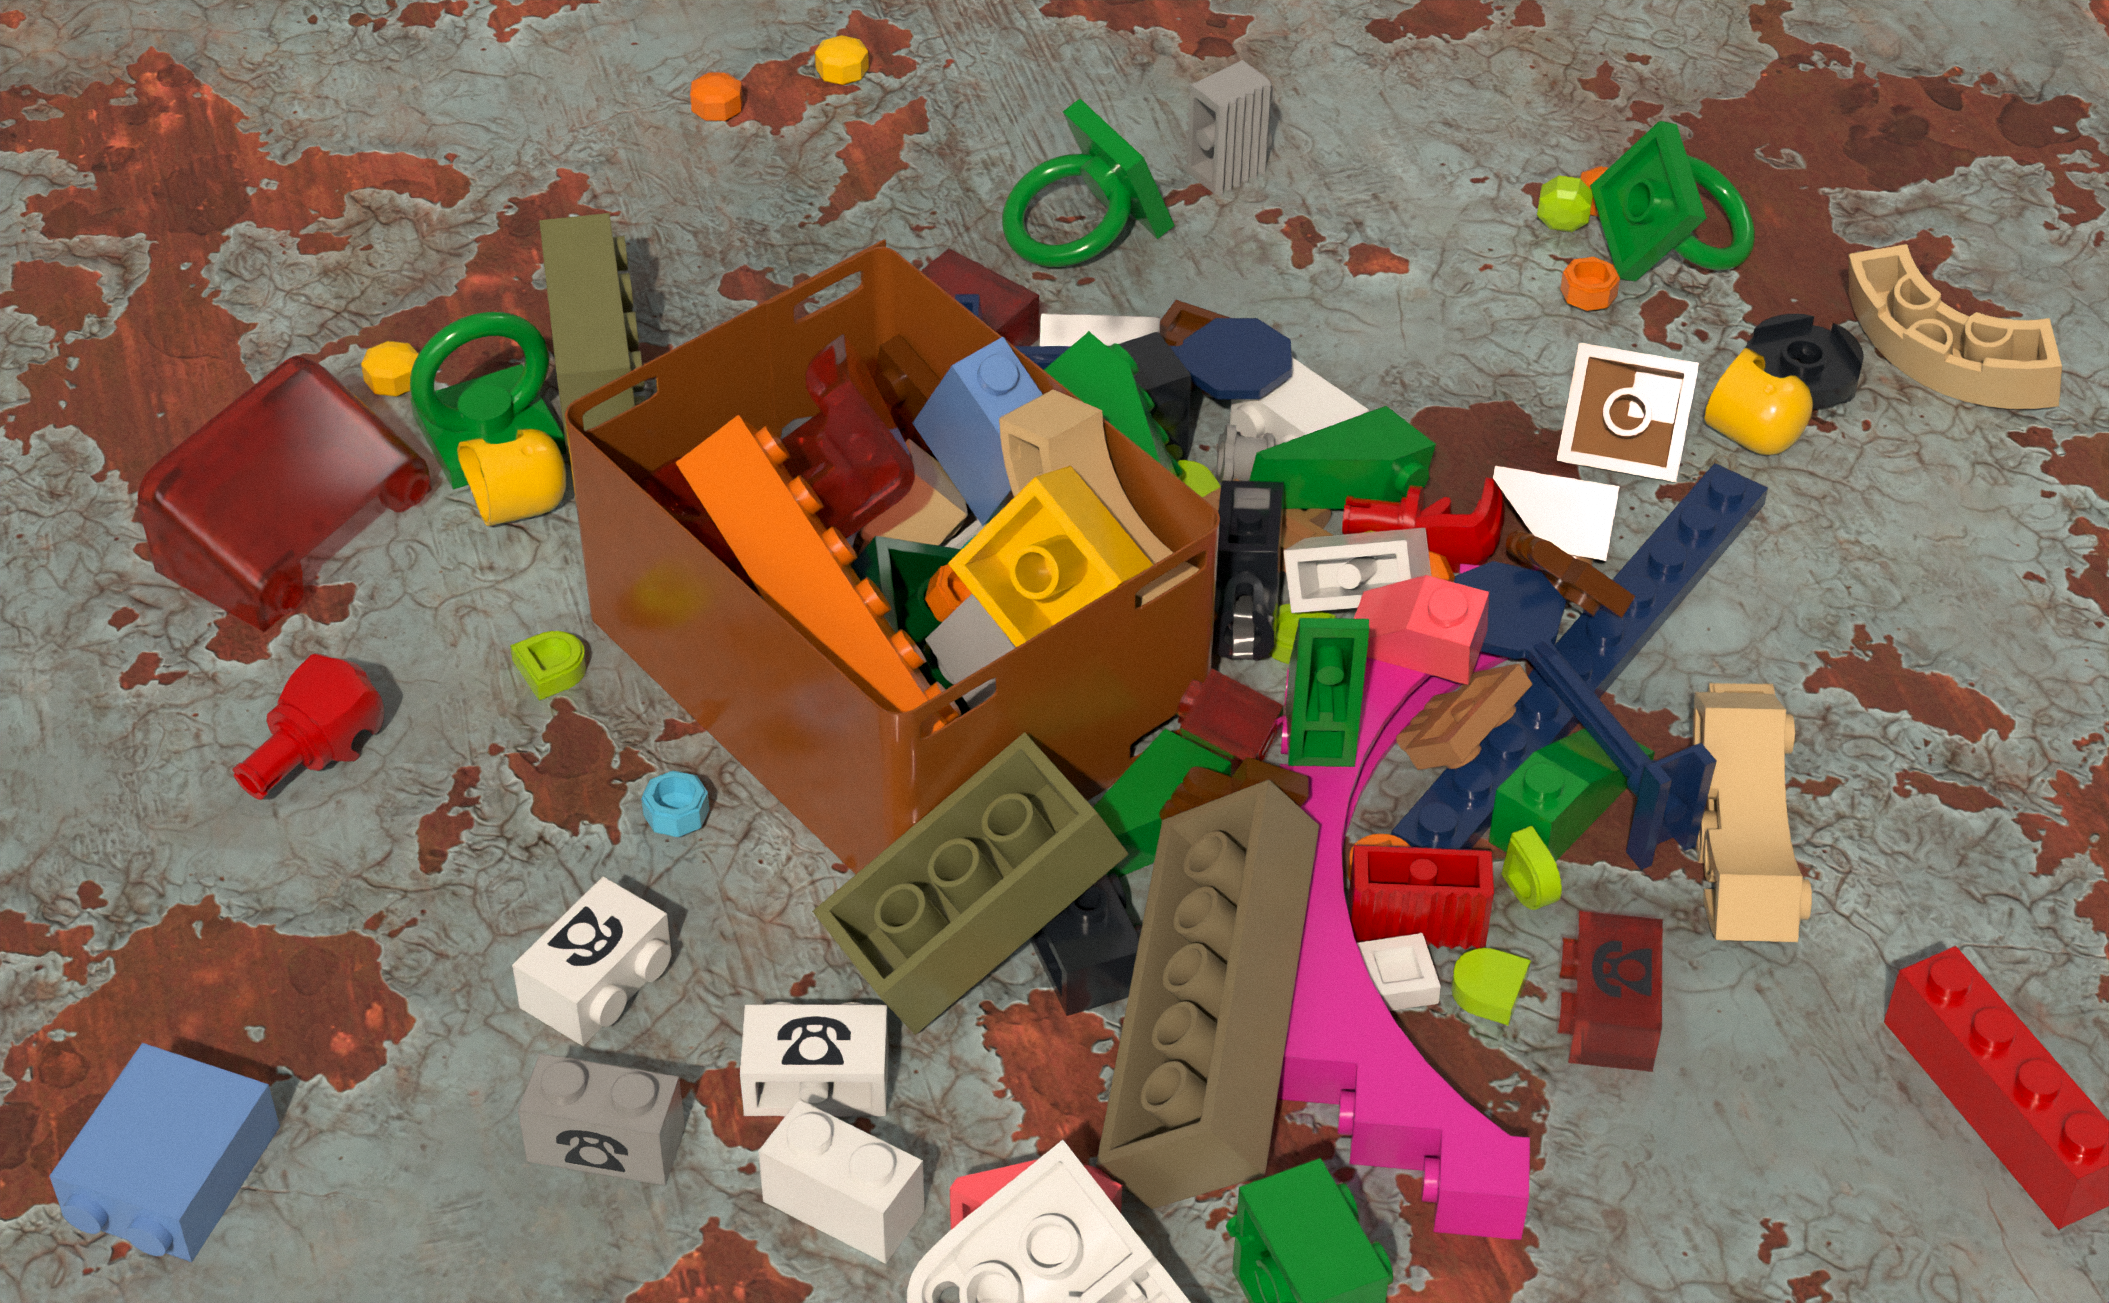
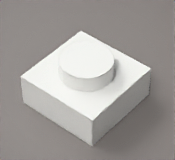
[1357,933,1441,1011]

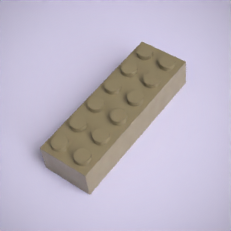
[1096,780,1319,1209]

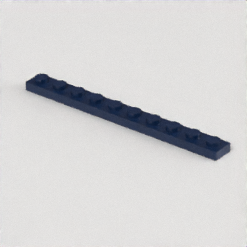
[1391,463,1768,849]

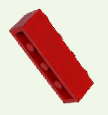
[1884,946,2109,1230]

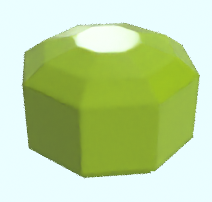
[1537,175,1593,233]

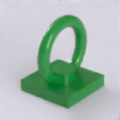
[1002,99,1175,267]
[1590,121,1755,282]
[410,312,566,490]

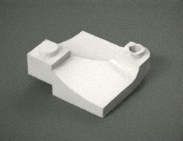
[907,1140,1191,1303]

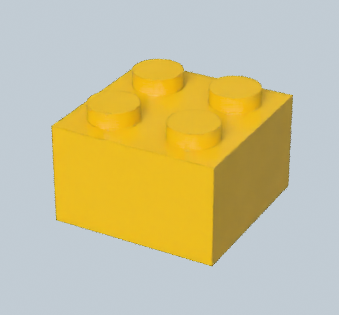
[948,465,1153,647]

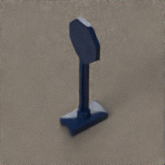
[955,294,1292,399]
[1454,561,1717,870]

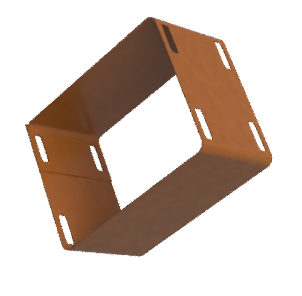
[565,239,1220,874]

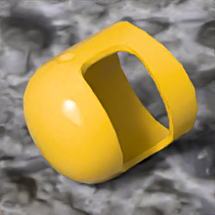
[1704,347,1813,455]
[457,429,566,526]

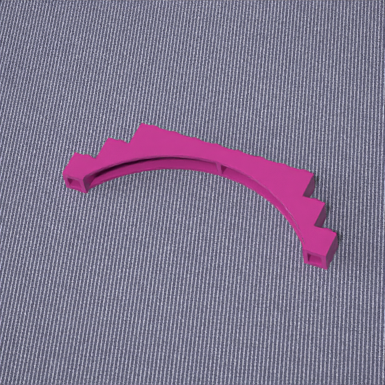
[1277,564,1536,1240]

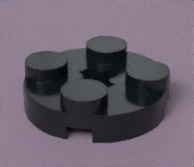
[1746,314,1864,409]

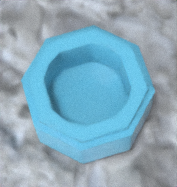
[641,770,710,837]

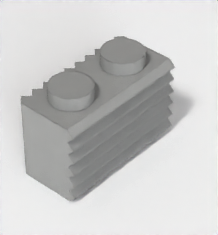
[1184,60,1275,196]

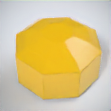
[815,35,869,85]
[361,341,418,397]

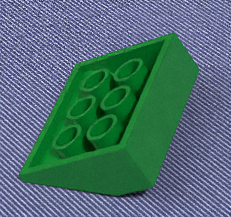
[1044,331,1183,479]

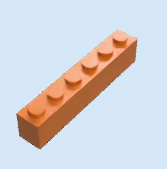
[676,415,961,738]

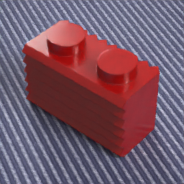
[1348,845,1494,950]

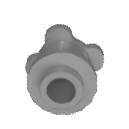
[1215,424,1274,485]

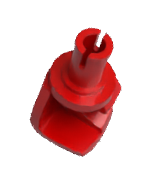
[1342,477,1505,573]
[232,653,385,800]

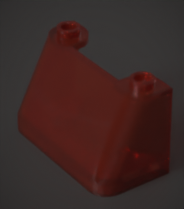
[639,334,915,596]
[137,355,432,633]

